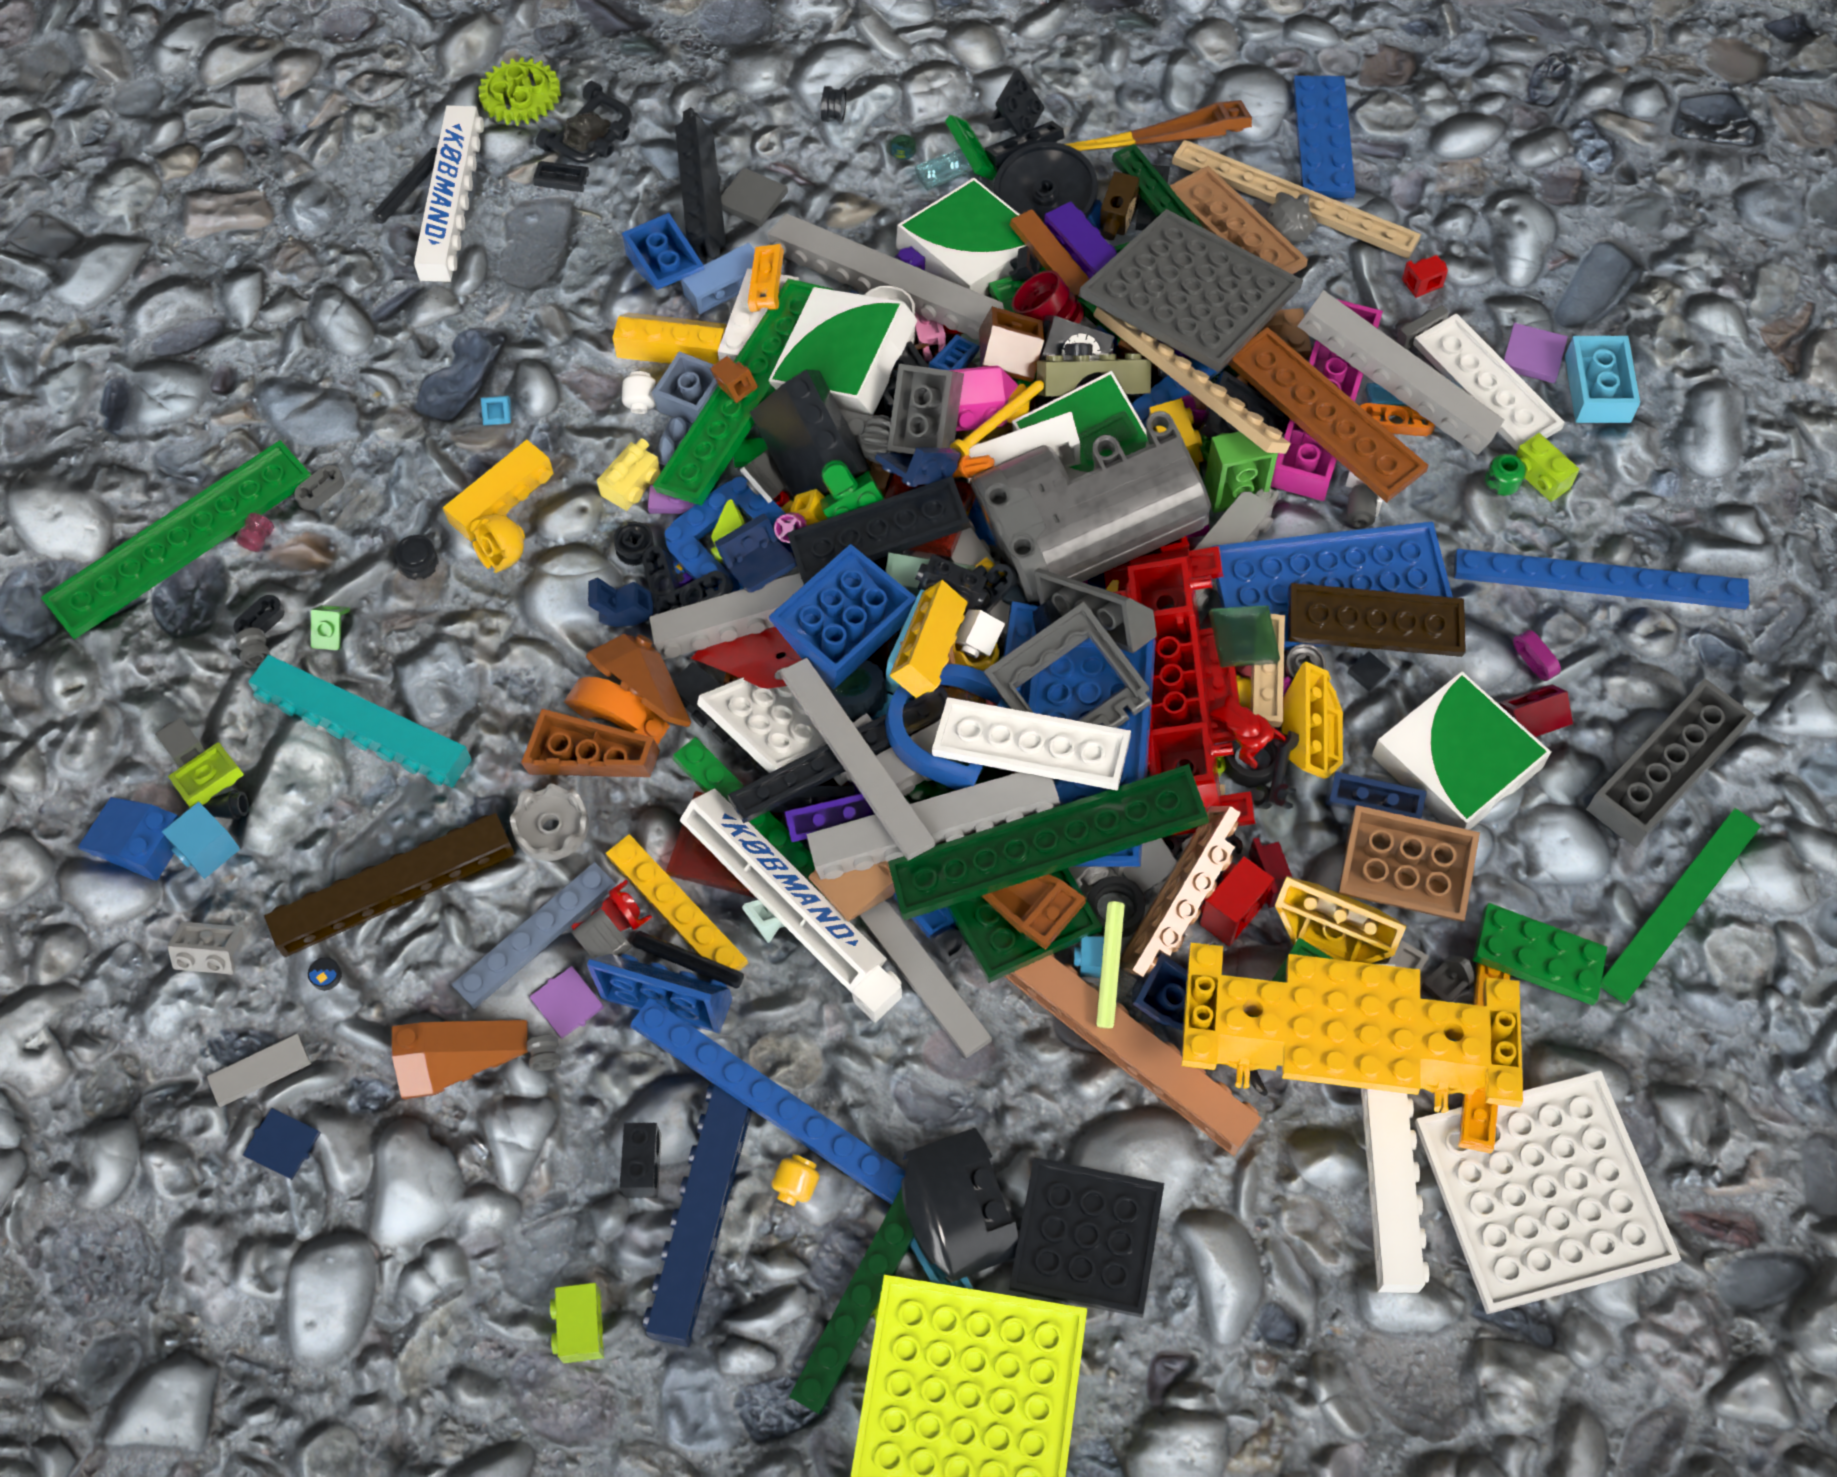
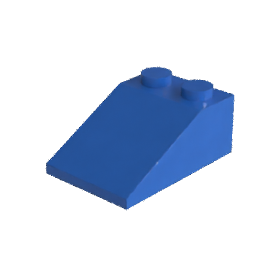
[622,213,704,290]
[78,797,179,881]

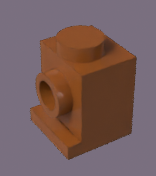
[710,356,758,403]

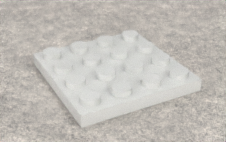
[697,667,826,773]

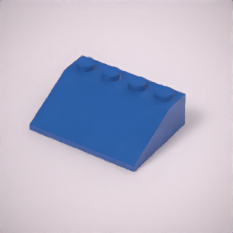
[769,544,917,689]
[587,954,733,1034]

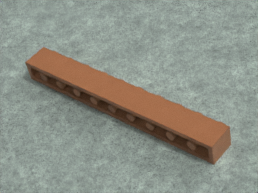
[1004,954,1262,1157]

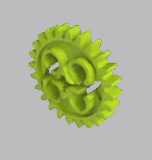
[478,57,561,126]

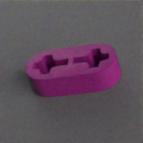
[1513,630,1561,681]

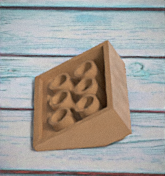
[1338,805,1480,922]

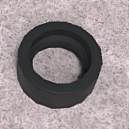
[1224,739,1279,788]
[1087,876,1146,938]

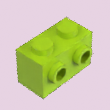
[1515,433,1580,502]

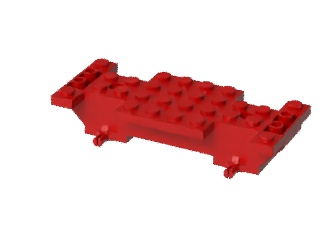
[1104,546,1256,836]

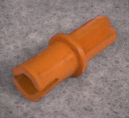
[952,455,995,479]

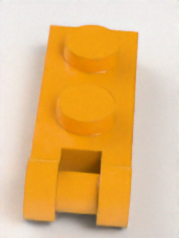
[748,244,784,312]

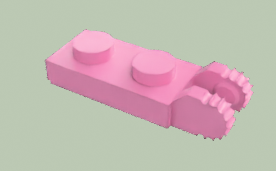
[915,312,946,362]

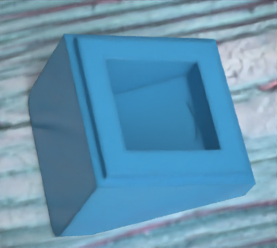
[481,396,511,426]

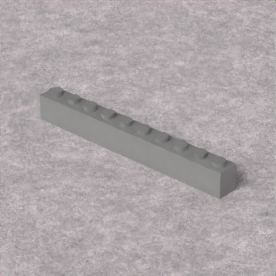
[767,213,1004,339]

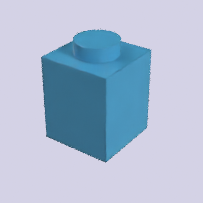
[1074,936,1120,978]

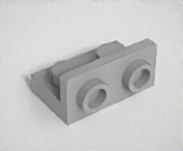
[167,921,244,974]

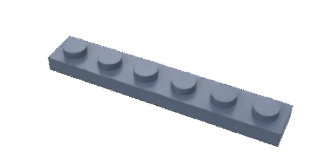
[452,862,616,1010]

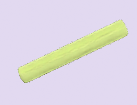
[1096,901,1124,1029]

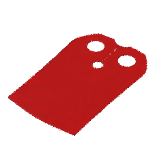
[691,626,802,689]

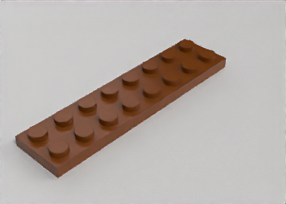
[1228,327,1429,503]

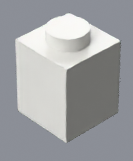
[955,609,1005,658]
[852,966,902,1023]

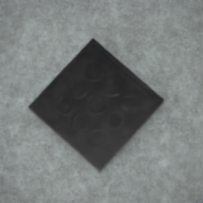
[1009,1157,1165,1318]

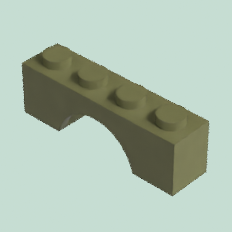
[1037,353,1151,396]

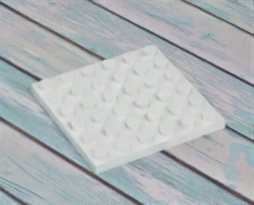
[1414,1071,1681,1314]

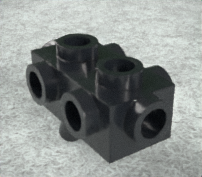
[915,554,988,611]

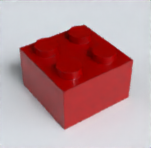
[1200,856,1275,947]

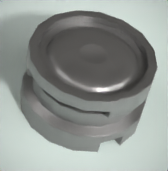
[1284,644,1326,681]

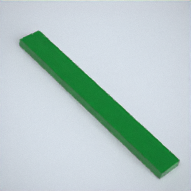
[1601,808,1761,1005]

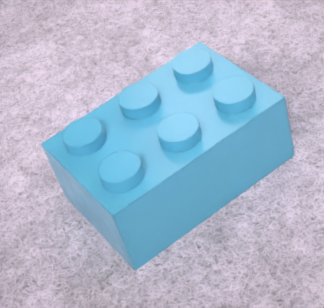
[1565,336,1640,423]

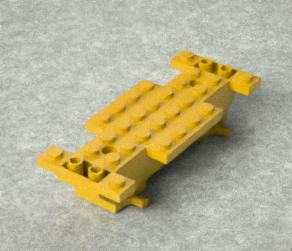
[1181,942,1523,1113]

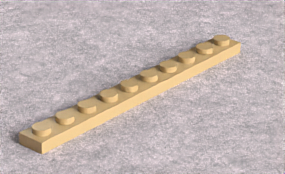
[1172,140,1421,259]
[1093,307,1291,454]

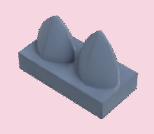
[653,417,693,470]

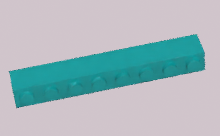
[248,654,472,788]

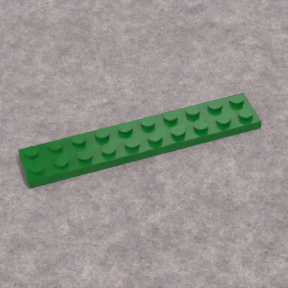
[653,278,833,506]
[41,440,311,640]

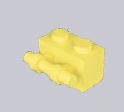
[597,438,661,511]

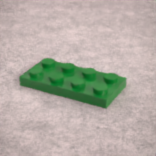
[1472,902,1608,1006]

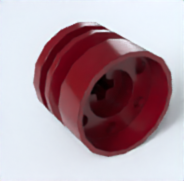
[1011,270,1084,324]

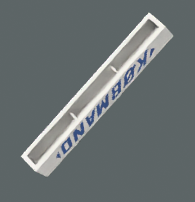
[414,106,484,282]
[680,788,887,993]

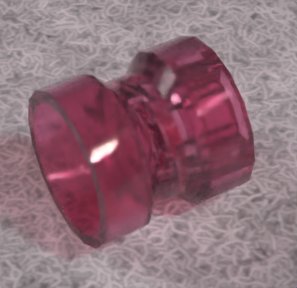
[235,513,274,552]

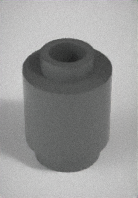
[1347,484,1377,528]

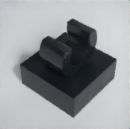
[1009,246,1040,281]

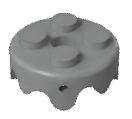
[510,784,589,861]

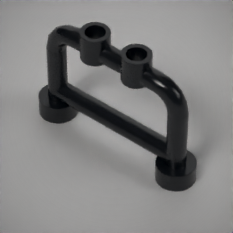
[536,80,632,163]

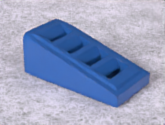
[929,335,980,370]

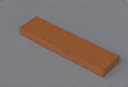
[1009,209,1089,299]

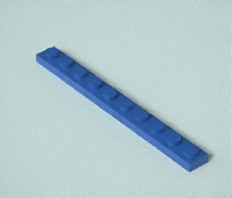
[1454,549,1750,610]
[630,998,906,1205]

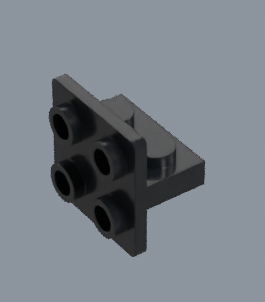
[987,70,1045,135]

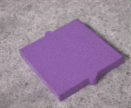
[529,966,604,1039]

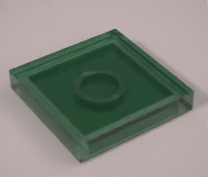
[1209,606,1280,667]

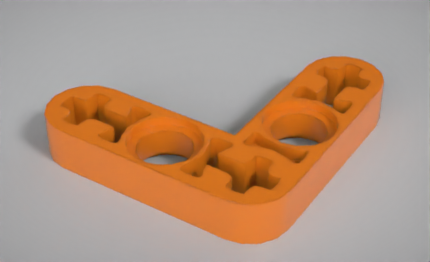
[1360,403,1436,436]

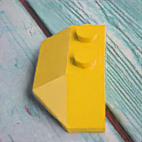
[1281,662,1343,779]
[1275,876,1406,964]

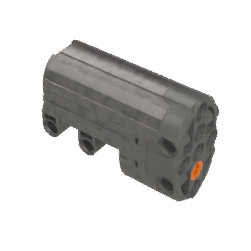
[970,411,1211,604]

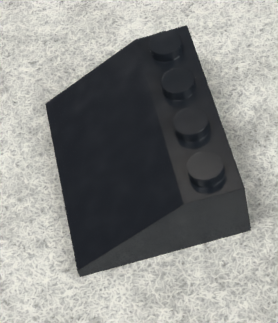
[750,369,871,499]

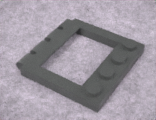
[984,602,1152,728]

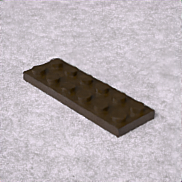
[1288,583,1466,657]

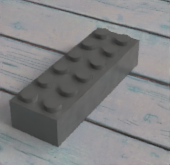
[1586,678,1755,848]

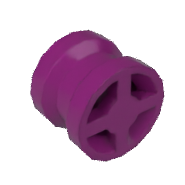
[774,512,807,543]

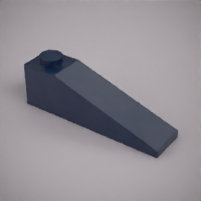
[1132,953,1252,1030]

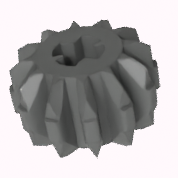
[862,415,897,464]

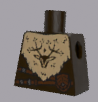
[1100,171,1139,241]

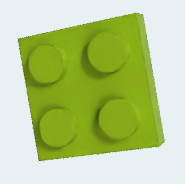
[168,742,244,808]

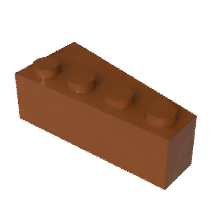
[521,709,660,777]

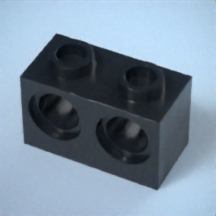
[620,1123,662,1198]

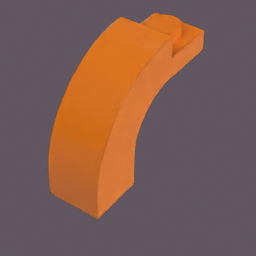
[564,677,670,745]

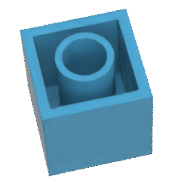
[162,802,240,879]

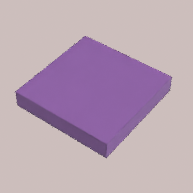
[1504,323,1568,384]

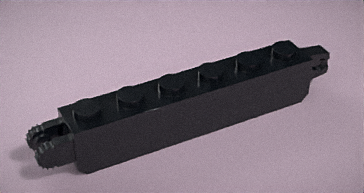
[675,107,726,265]

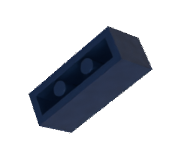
[1324,771,1427,819]

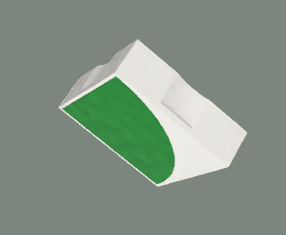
[896,178,1026,296]
[769,287,917,416]
[1012,371,1148,480]
[1372,672,1551,830]

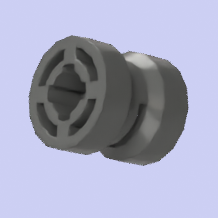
[235,628,271,668]

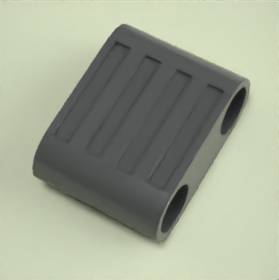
[571,909,632,958]

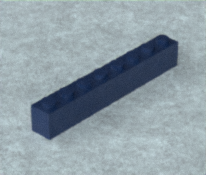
[643,1083,753,1347]

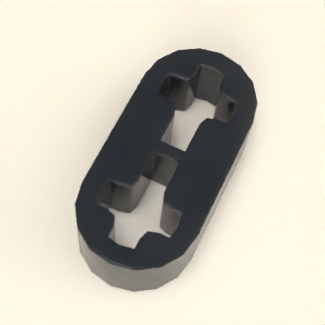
[233,595,285,634]

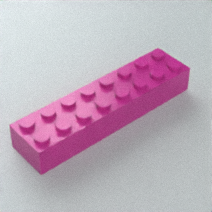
[1270,299,1383,501]

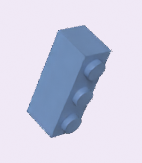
[681,243,755,315]

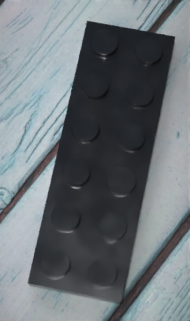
[787,476,971,585]

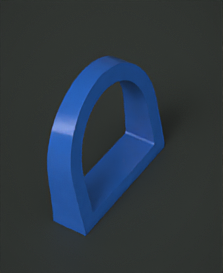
[885,664,1021,790]

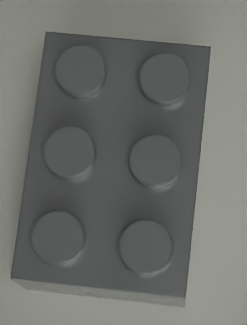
[887,364,964,454]

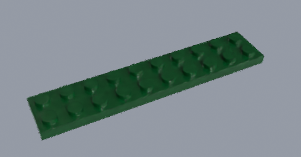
[888,764,1209,920]

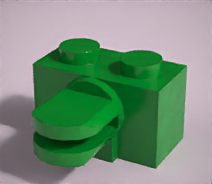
[820,460,885,519]

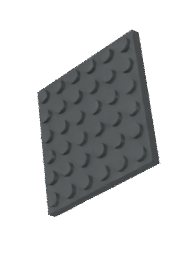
[1079,209,1303,372]

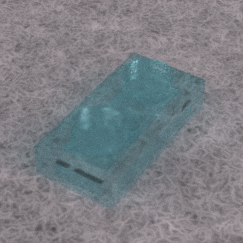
[915,148,973,191]

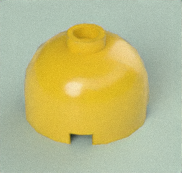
[470,514,525,573]

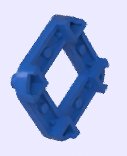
[665,477,796,593]

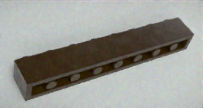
[264,813,515,958]

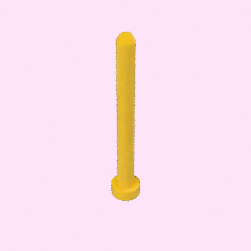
[950,380,1044,459]

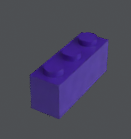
[784,793,875,842]

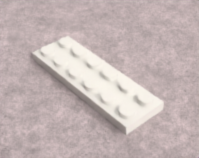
[1413,313,1565,451]
[932,697,1131,790]

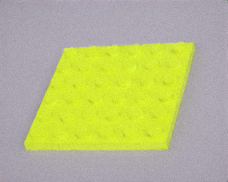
[851,1275,1087,1477]

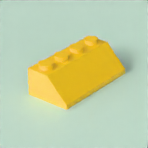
[612,312,727,365]

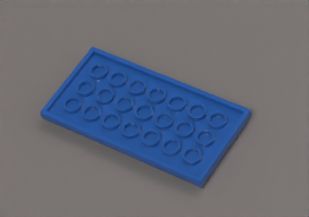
[1211,521,1453,657]
[1029,638,1156,867]

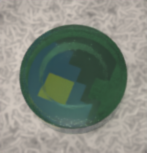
[890,134,916,160]

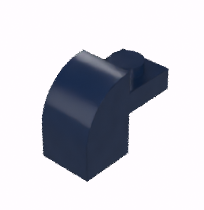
[588,577,653,627]

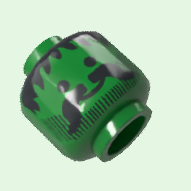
[1485,454,1526,496]

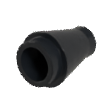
[203,790,249,820]

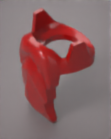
[1210,695,1286,769]
[571,880,652,932]

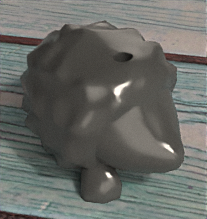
[1266,192,1317,245]

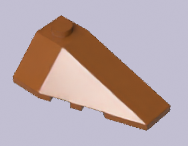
[586,634,691,728]
[392,1020,529,1099]

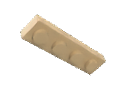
[1250,612,1285,727]

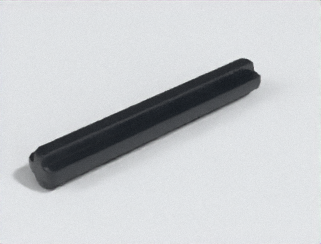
[372,148,437,224]
[632,931,744,989]

